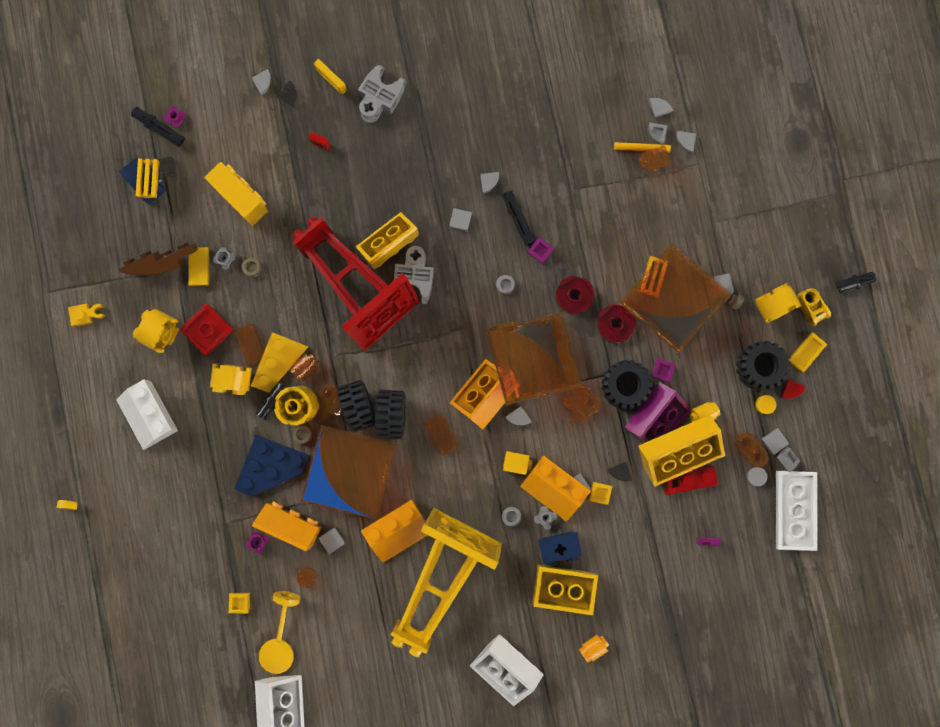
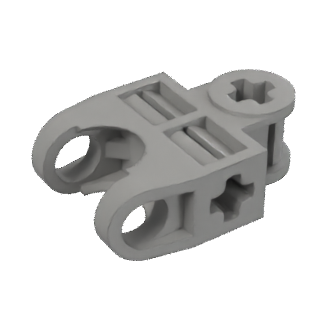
[358,65,406,123]
[394,246,434,304]

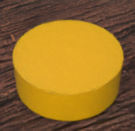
[755,395,776,414]
[56,500,78,510]

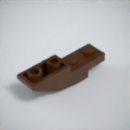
[119,242,198,275]

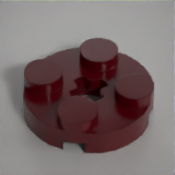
[556,276,594,315]
[596,305,635,343]

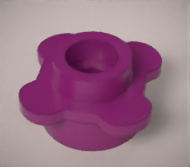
[163,106,186,128]
[246,531,269,554]

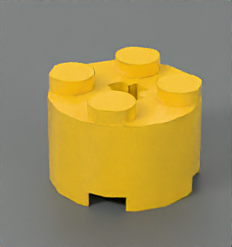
[755,283,802,324]
[133,309,179,353]
[210,364,252,395]
[274,386,320,426]

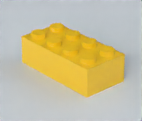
[638,415,725,487]

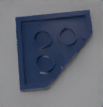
[234,435,311,496]

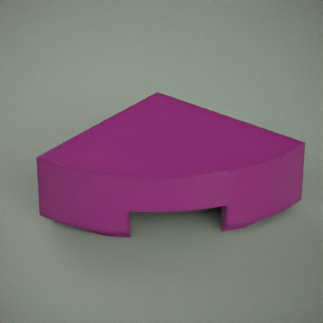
[697,537,721,546]

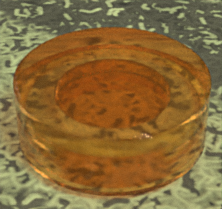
[297,567,317,588]

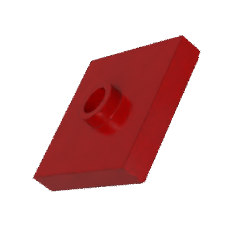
[179,303,234,357]

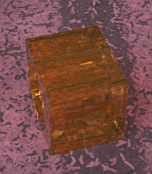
[639,146,671,172]

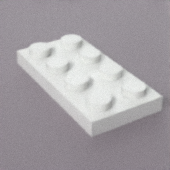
[776,471,817,551]

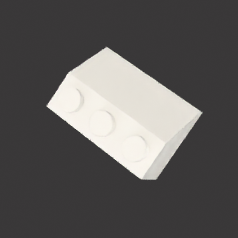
[117,379,178,450]
[470,634,544,706]
[255,675,304,727]

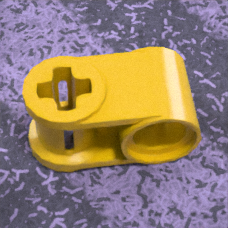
[797,288,831,327]

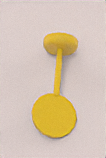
[259,591,300,674]

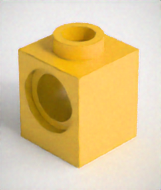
[503,451,532,475]

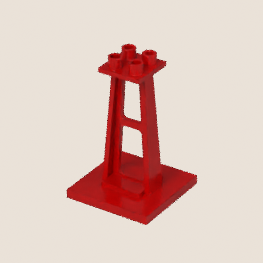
[292,216,421,352]

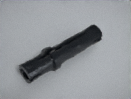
[131,106,185,147]
[501,190,536,246]

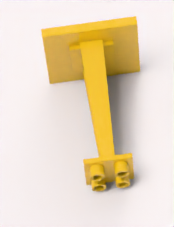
[391,508,502,657]

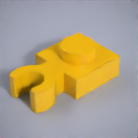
[68,304,105,327]

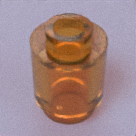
[290,353,319,381]

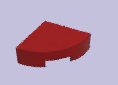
[780,380,806,399]

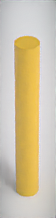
[614,142,671,153]

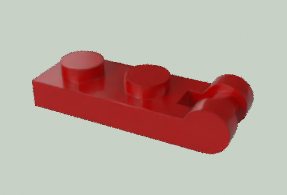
[664,466,718,495]

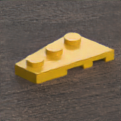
[251,332,308,393]

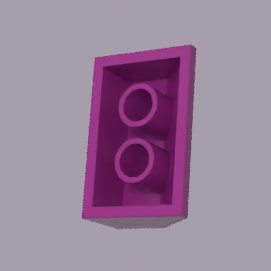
[624,382,691,444]

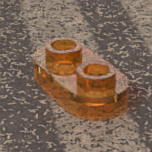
[735,433,769,467]

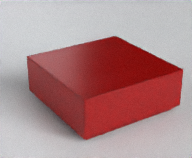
[309,131,331,151]

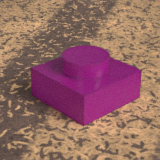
[527,237,554,264]
[651,358,676,383]

